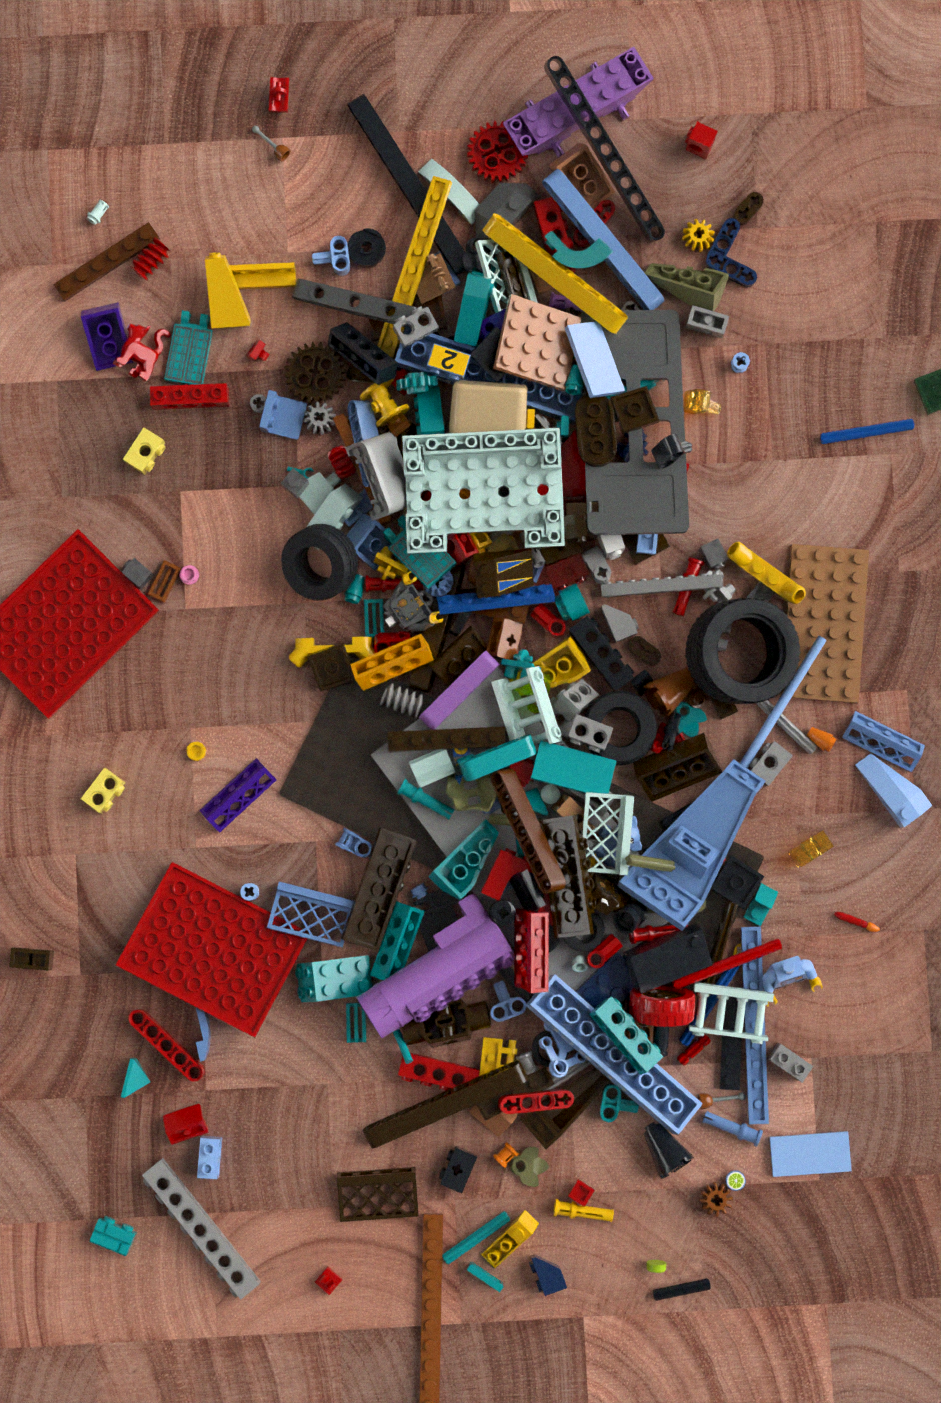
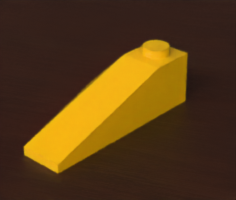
[508,635,591,696]

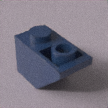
[529,1254,567,1296]

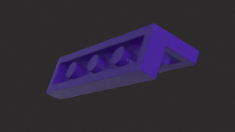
[199,758,277,832]

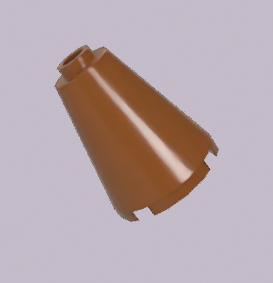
[644,667,697,717]

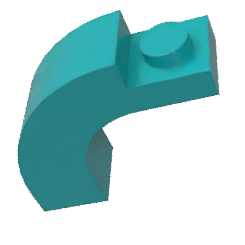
[545,231,613,268]

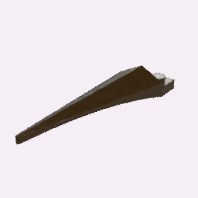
[520,1045,641,1150]

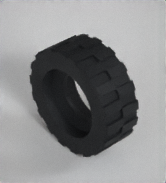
[563,912,605,952]

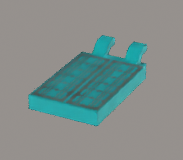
[164,310,213,385]
[383,515,456,589]

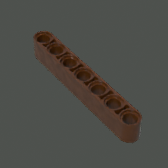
[490,768,566,894]

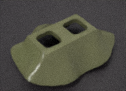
[446,766,497,812]

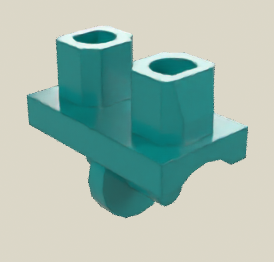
[501,649,541,680]

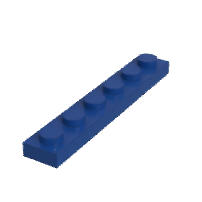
[437,584,555,615]

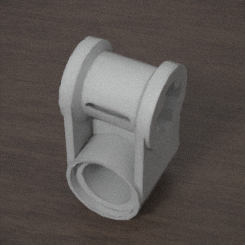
[580,546,611,584]

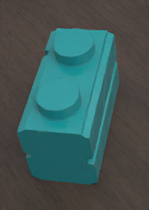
[89,1216,137,1256]

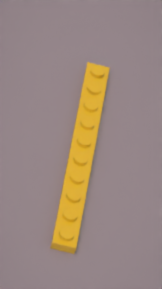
[377,176,452,359]

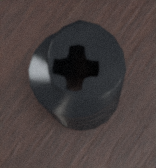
[489,900,516,925]

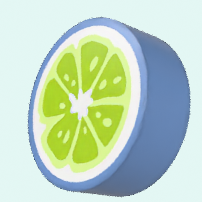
[725,1170,746,1191]

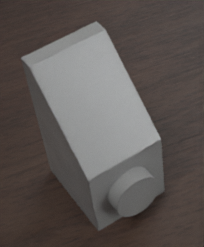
[600,605,639,643]

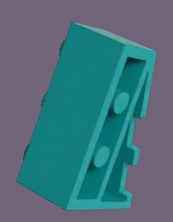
[413,387,445,435]

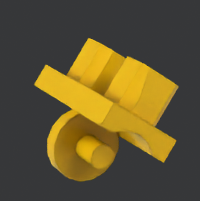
[373,546,408,581]

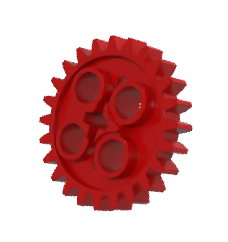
[467,121,528,183]

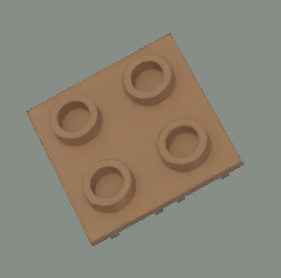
[417,253,456,304]

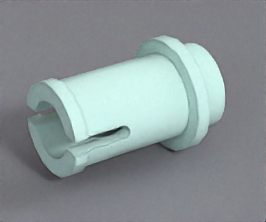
[87,200,109,225]

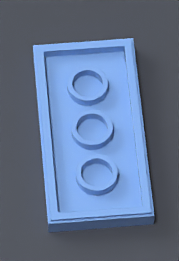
[565,321,625,398]
[769,1131,852,1177]

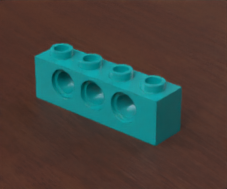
[370,901,425,980]
[589,996,663,1075]

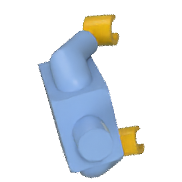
[762,956,823,1007]

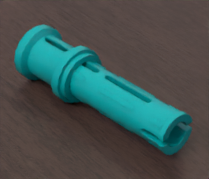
[397,778,455,820]

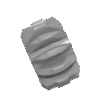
[304,402,336,435]

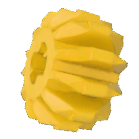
[682,219,715,252]

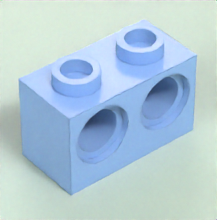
[197,1136,222,1179]

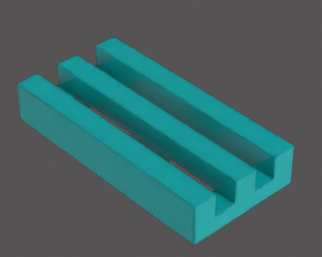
[364,599,385,638]
[346,1003,367,1043]
[467,1262,504,1292]

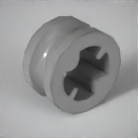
[250,394,266,413]

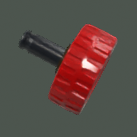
[629,984,695,1057]

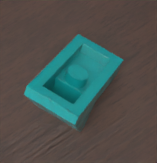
[743,883,778,926]

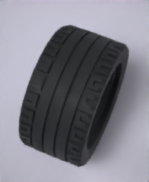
[685,598,800,704]

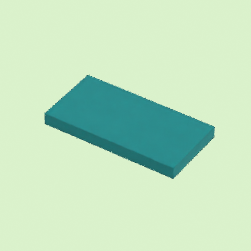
[530,741,616,799]

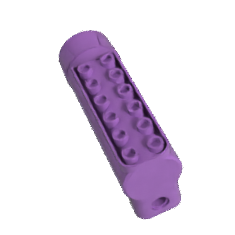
[356,894,515,1038]

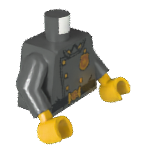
[384,571,443,631]

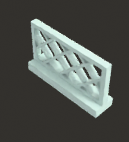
[475,239,538,313]
[582,792,634,875]

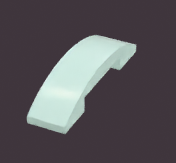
[418,159,480,225]

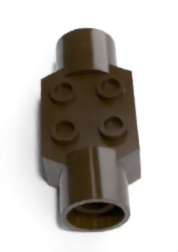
[402,998,491,1048]

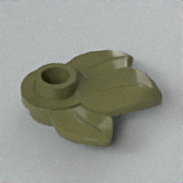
[510,1147,549,1187]

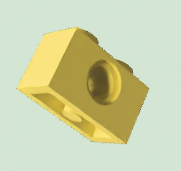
[123,427,165,475]

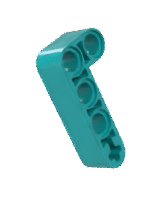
[457,734,537,781]

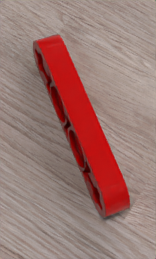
[498,1089,574,1114]

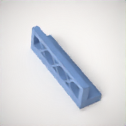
[842,711,925,772]

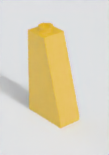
[205,252,251,328]

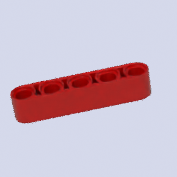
[128,1009,205,1082]

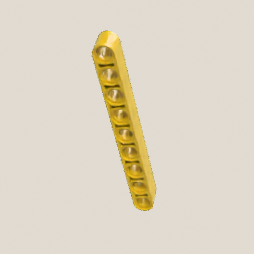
[483,213,628,334]

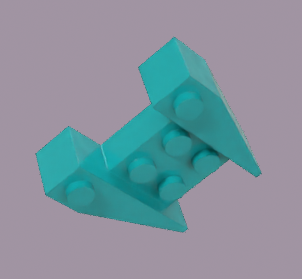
[454,270,497,346]

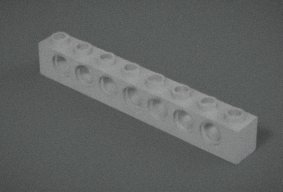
[142,1158,261,1299]

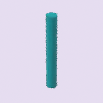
[393,1028,413,1064]

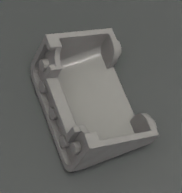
[345,432,407,521]

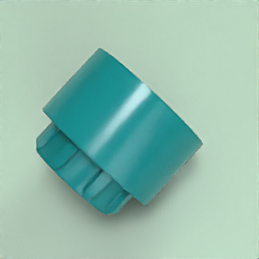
[555,583,590,621]

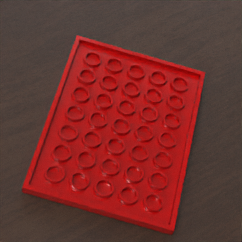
[0,529,160,719]
[116,862,310,1038]

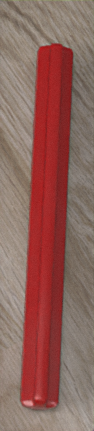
[672,939,782,989]

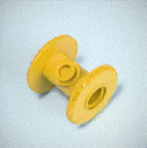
[359,379,410,427]

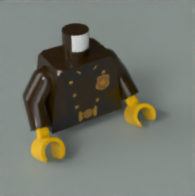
[589,854,632,916]

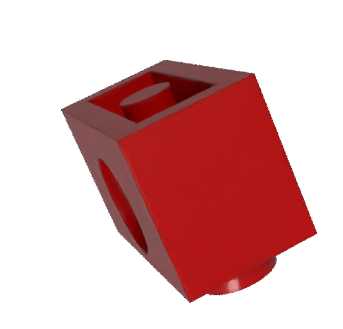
[685,121,718,159]

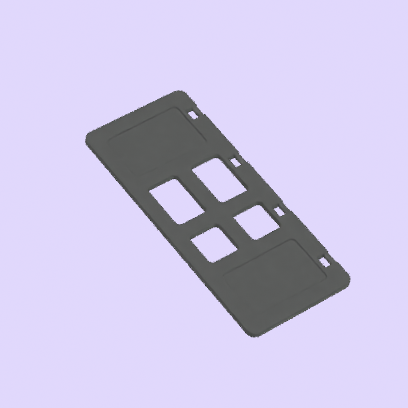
[580,310,689,535]

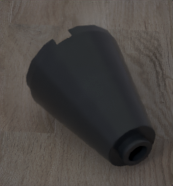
[643,1122,694,1179]

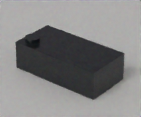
[623,924,713,994]

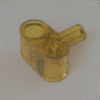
[683,389,722,415]

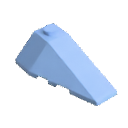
[855,754,932,828]

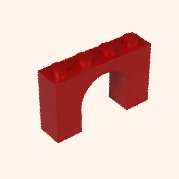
[481,848,553,926]

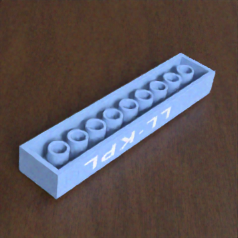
[525,974,702,1135]

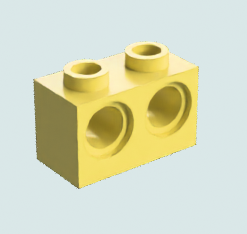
[81,768,126,813]

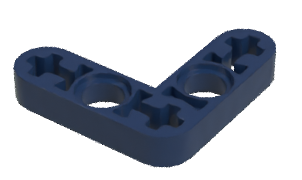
[705,218,757,287]

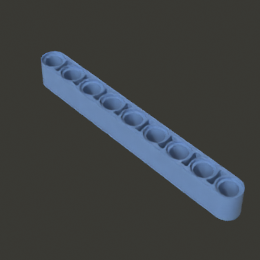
[542,169,665,310]

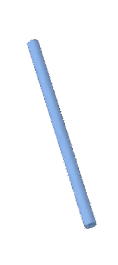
[740,635,827,768]

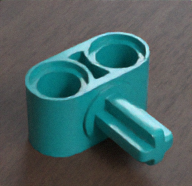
[599,1083,639,1122]

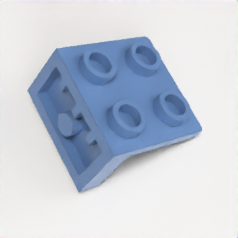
[259,390,307,440]

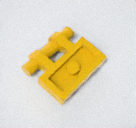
[479,1037,518,1076]

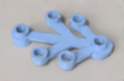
[539,1023,586,1078]

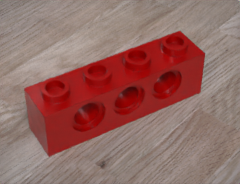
[533,197,576,273]
[150,383,230,410]
[421,491,479,567]
[398,1053,480,1091]

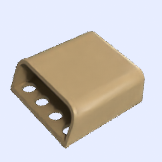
[448,380,528,434]

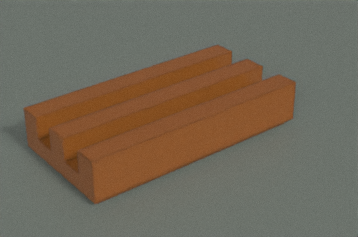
[147,560,182,603]

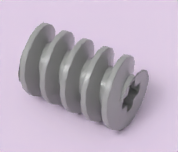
[380,683,423,718]

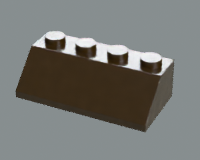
[633,732,722,802]

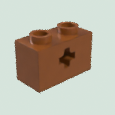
[487,618,523,660]

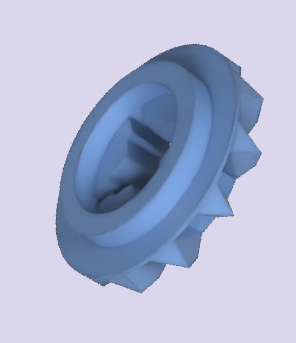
[423,571,453,597]

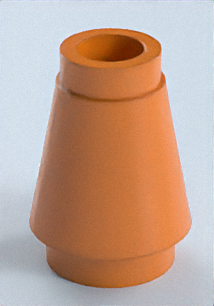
[806,727,837,752]

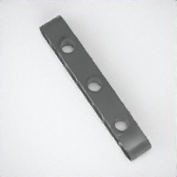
[292,279,417,327]

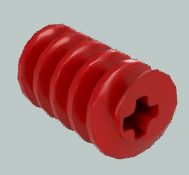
[130,237,170,281]

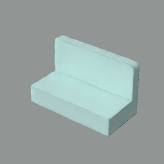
[409,749,455,787]

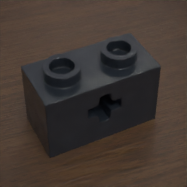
[438,1146,477,1194]

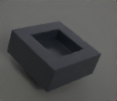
[630,670,654,696]

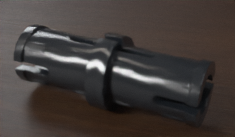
[661,712,682,750]

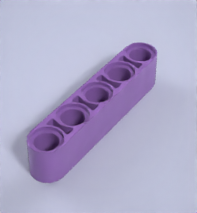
[419,651,500,730]

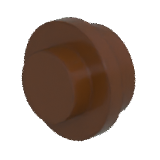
[687,689,706,708]

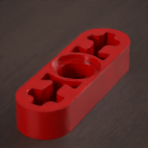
[573,200,615,247]

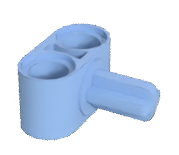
[312,236,350,276]
[490,981,526,1022]

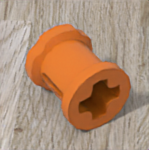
[493,1142,519,1168]

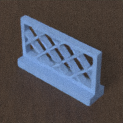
[267,882,354,948]

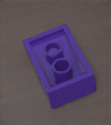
[81,302,133,371]

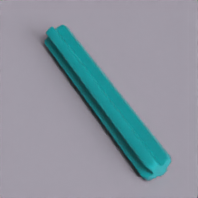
[442,1211,511,1264]

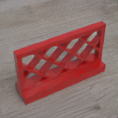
[514,908,549,993]

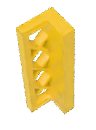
[229,262,296,289]

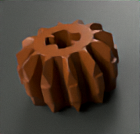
[699,1182,733,1217]

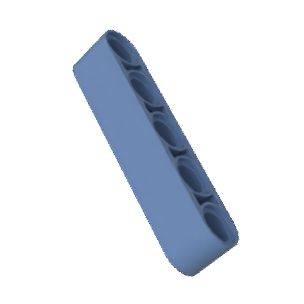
[347,400,379,487]

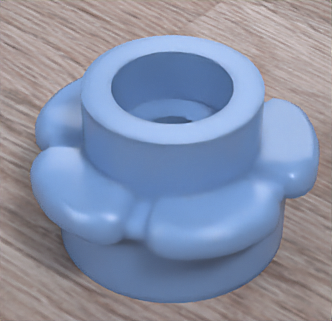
[410,883,429,899]

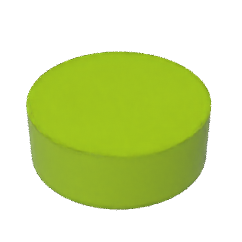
[646,1260,666,1273]

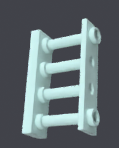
[491,666,562,744]
[688,982,774,1044]

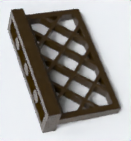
[336,1167,419,1222]

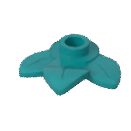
[674,702,707,737]

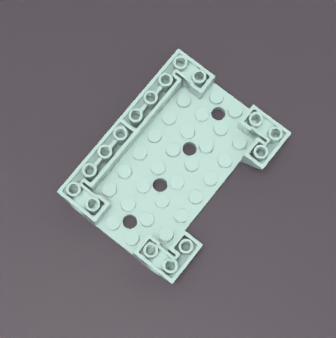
[402,428,565,554]

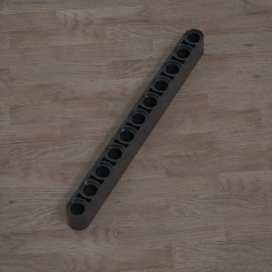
[544,56,665,242]
[347,94,466,276]

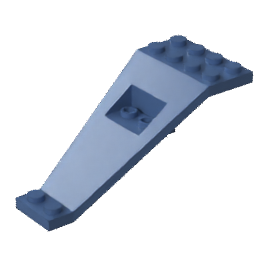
[617,759,766,931]

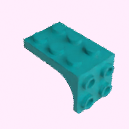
[295,955,372,1002]

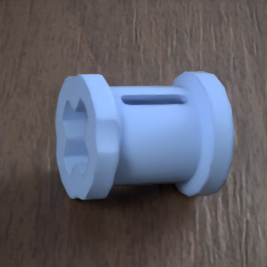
[731,352,750,373]
[240,883,259,901]

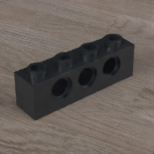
[328,322,398,385]
[568,616,634,692]

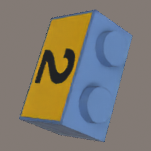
[426,343,471,381]

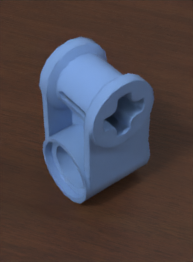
[335,828,373,858]

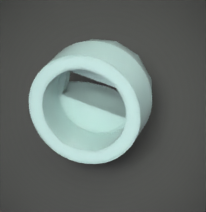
[572,955,588,972]

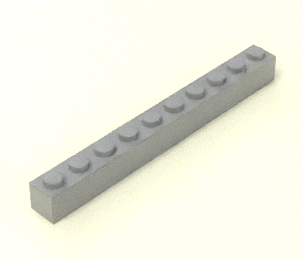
[601,573,723,598]

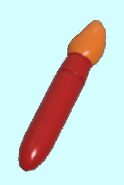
[834,912,880,932]

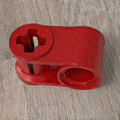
[374,631,410,653]

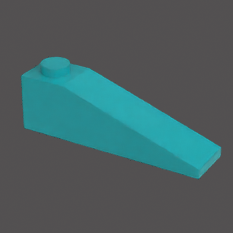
[428,819,499,900]

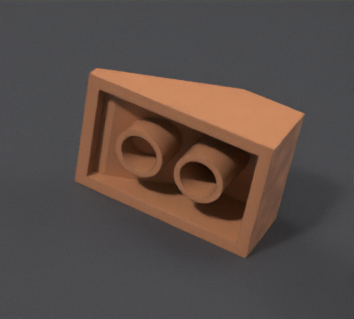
[549,143,615,209]

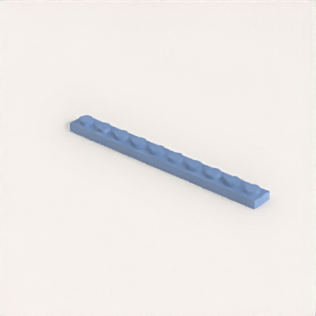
[740,926,769,1124]

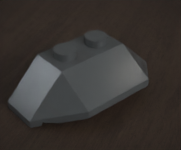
[474,183,540,246]

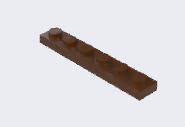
[53,222,160,301]

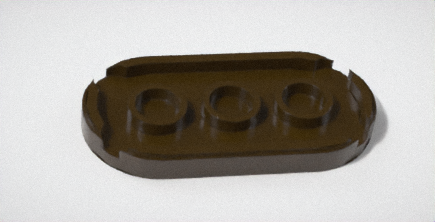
[575,393,617,467]

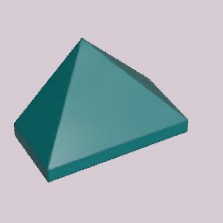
[525,788,548,816]
[121,1057,150,1098]

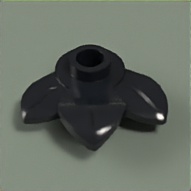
[462,238,496,273]

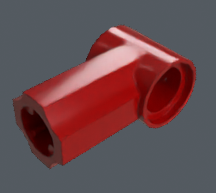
[530,603,566,638]
[586,933,623,968]

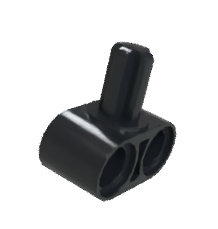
[651,434,692,469]

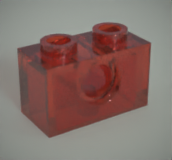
[544,553,589,592]

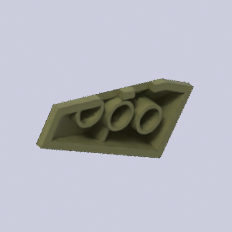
[644,263,729,311]

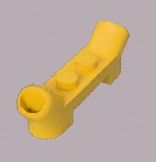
[727,542,806,605]
[289,637,375,668]

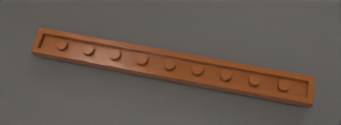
[420,1213,443,1403]

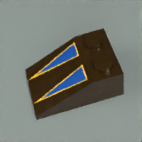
[473,548,534,598]

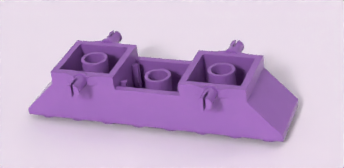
[503,47,654,158]

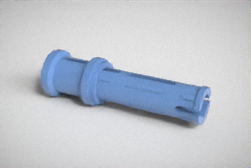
[702,1111,763,1147]

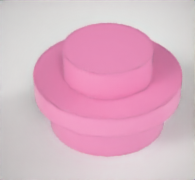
[180,565,199,585]

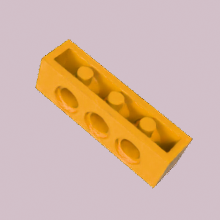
[350,634,434,691]

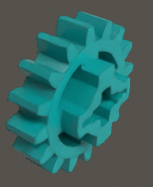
[396,372,438,395]

